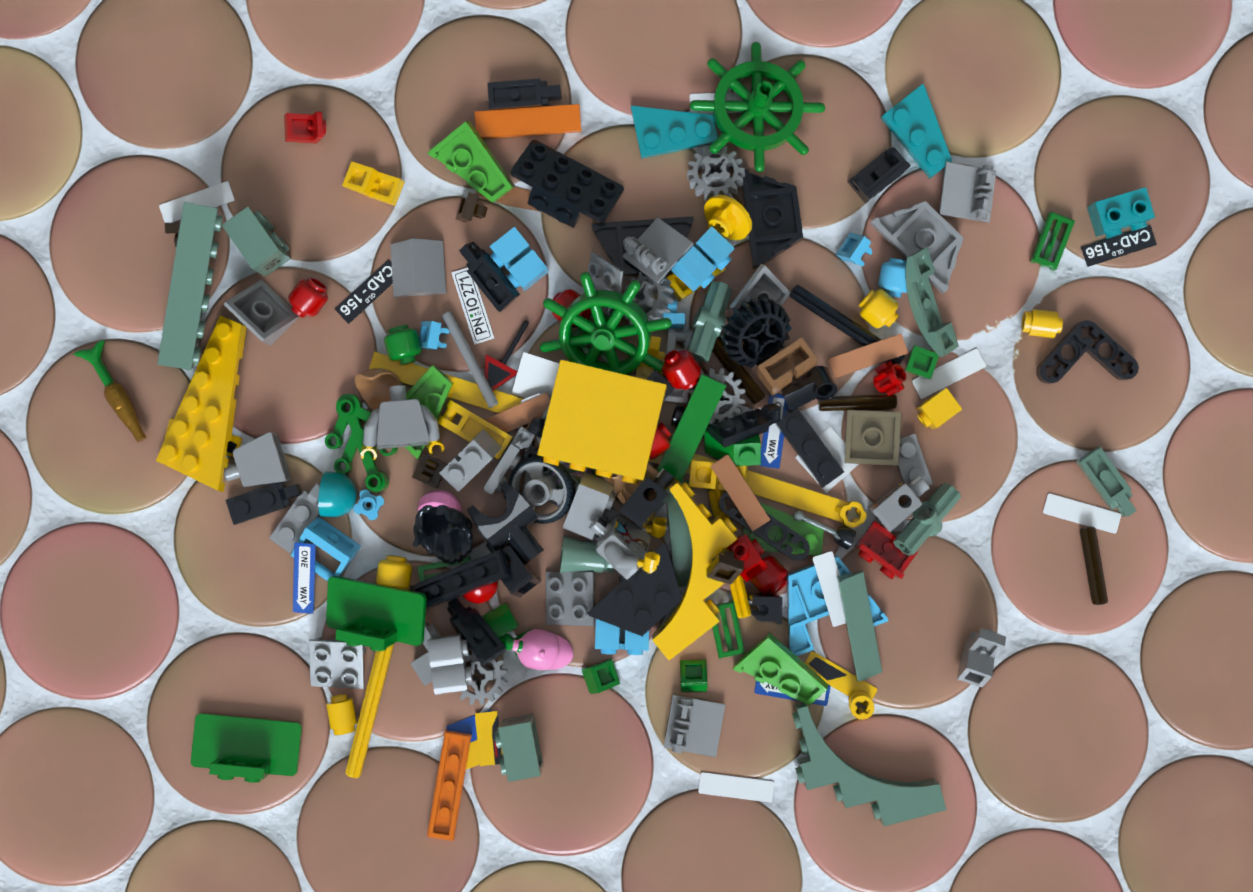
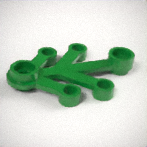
[325,394,398,492]

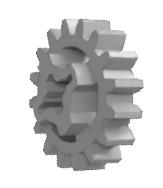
[687,146,745,201]
[624,272,674,324]
[688,367,746,425]
[460,652,508,705]

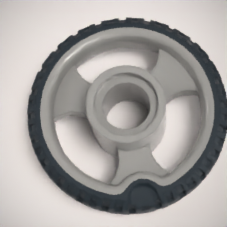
[509,455,575,524]

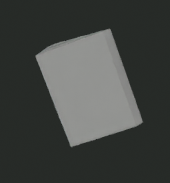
[390,238,447,297]
[727,264,791,323]
[224,280,299,346]

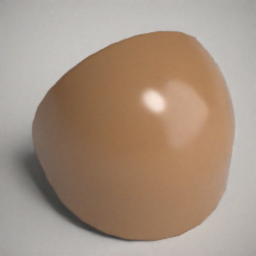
[355,368,401,411]

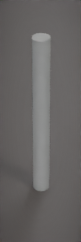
[442,311,499,408]

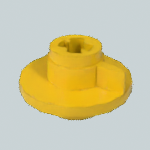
[704,195,752,240]

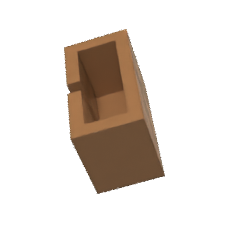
[757,338,817,396]

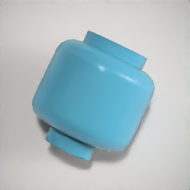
[878,258,907,298]

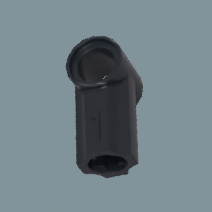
[781,366,837,411]

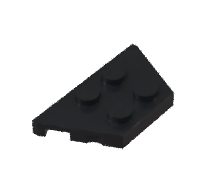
[742,169,803,269]
[592,216,694,276]
[587,542,682,636]

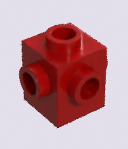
[726,534,768,582]

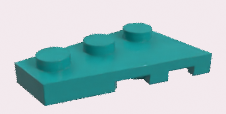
[881,83,952,179]
[631,106,718,159]

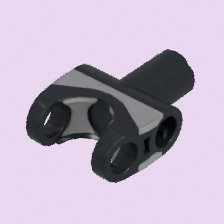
[467,481,544,564]

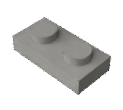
[897,434,933,485]

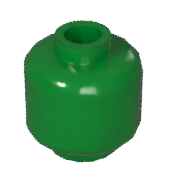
[384,324,422,366]

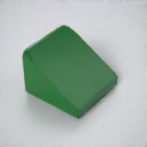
[483,602,519,638]
[582,659,620,694]
[680,660,708,693]

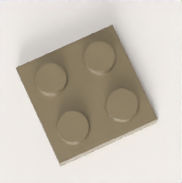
[844,410,902,466]

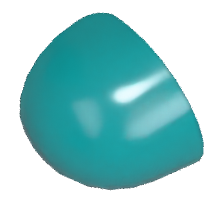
[318,471,357,517]

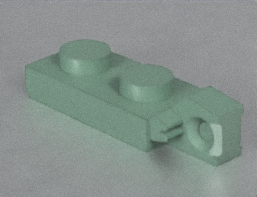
[1076,446,1137,517]

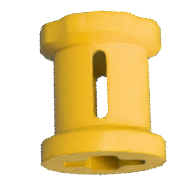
[848,691,874,720]

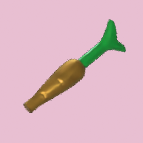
[73,340,147,442]

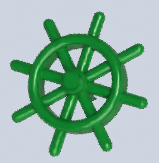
[690,42,826,172]
[540,272,672,375]

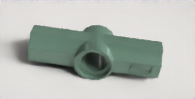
[687,281,732,363]
[893,482,961,556]

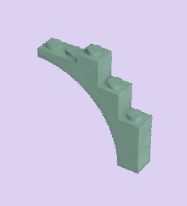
[792,703,946,826]

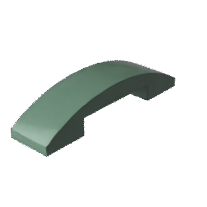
[905,247,959,357]
[666,480,693,587]

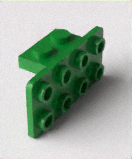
[326,576,426,651]
[191,713,302,783]

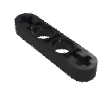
[718,492,810,561]

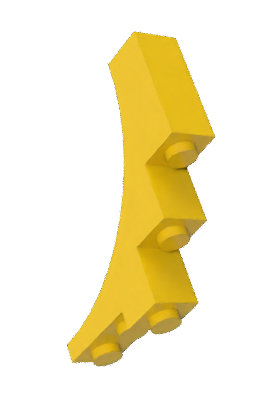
[652,479,737,661]

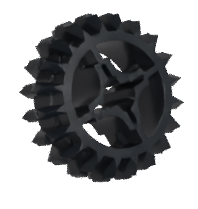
[720,296,792,368]

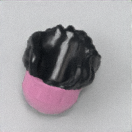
[413,490,473,565]

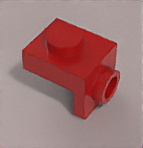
[284,111,326,143]

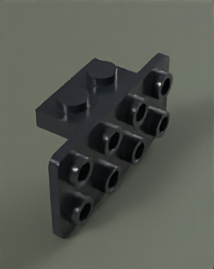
[511,140,624,228]

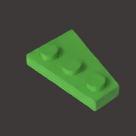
[427,121,515,203]
[405,365,454,459]
[743,502,824,556]
[733,632,829,705]

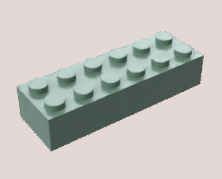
[157,202,223,370]

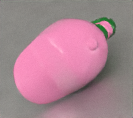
[499,629,573,670]

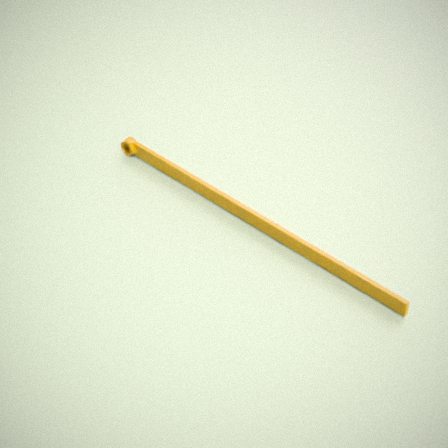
[369,351,867,528]

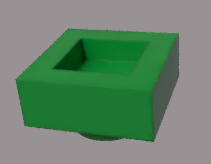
[904,345,939,380]

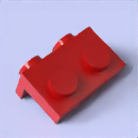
[855,521,918,579]

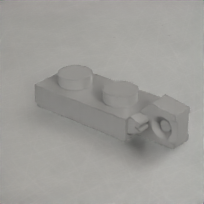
[483,427,534,495]
[269,483,320,554]

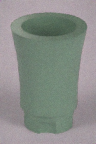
[559,536,614,573]

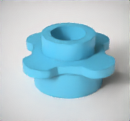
[353,490,384,520]

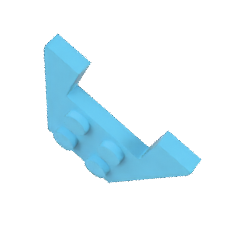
[787,555,888,656]

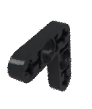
[1036,320,1139,384]

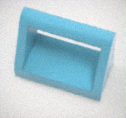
[291,516,361,581]

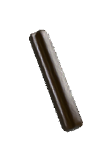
[712,336,765,404]
[818,394,897,411]
[1080,526,1108,605]

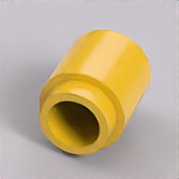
[1021,309,1063,338]
[326,694,357,735]

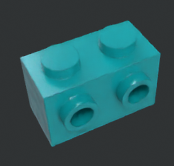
[1087,187,1155,239]

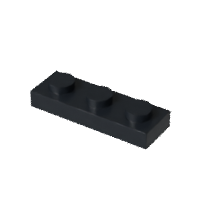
[775,408,844,488]

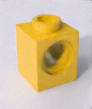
[916,388,962,429]

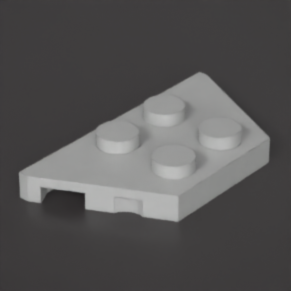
[870,201,964,294]

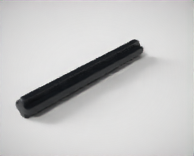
[789,285,905,365]

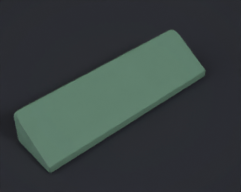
[837,571,882,681]

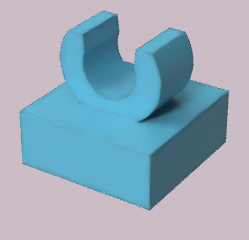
[835,233,872,266]
[663,301,685,329]
[419,321,449,349]

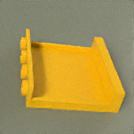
[537,360,667,485]

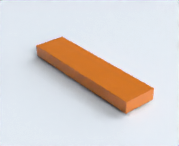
[474,104,581,139]
[427,729,472,841]

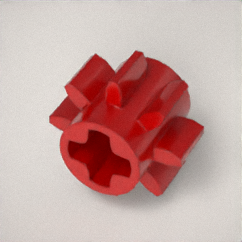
[873,361,906,396]

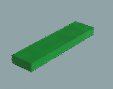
[657,374,727,482]

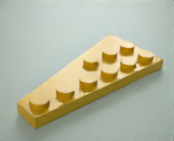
[156,315,247,492]

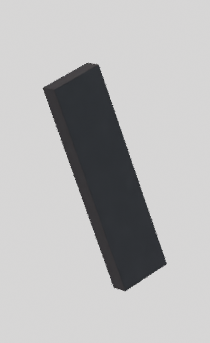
[409,549,511,610]

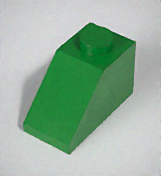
[704,428,761,466]

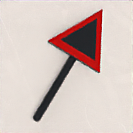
[483,320,529,398]

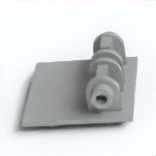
[939,162,996,223]
[622,217,694,284]
[588,252,623,317]
[546,572,595,626]
[309,637,366,689]
[664,695,725,757]

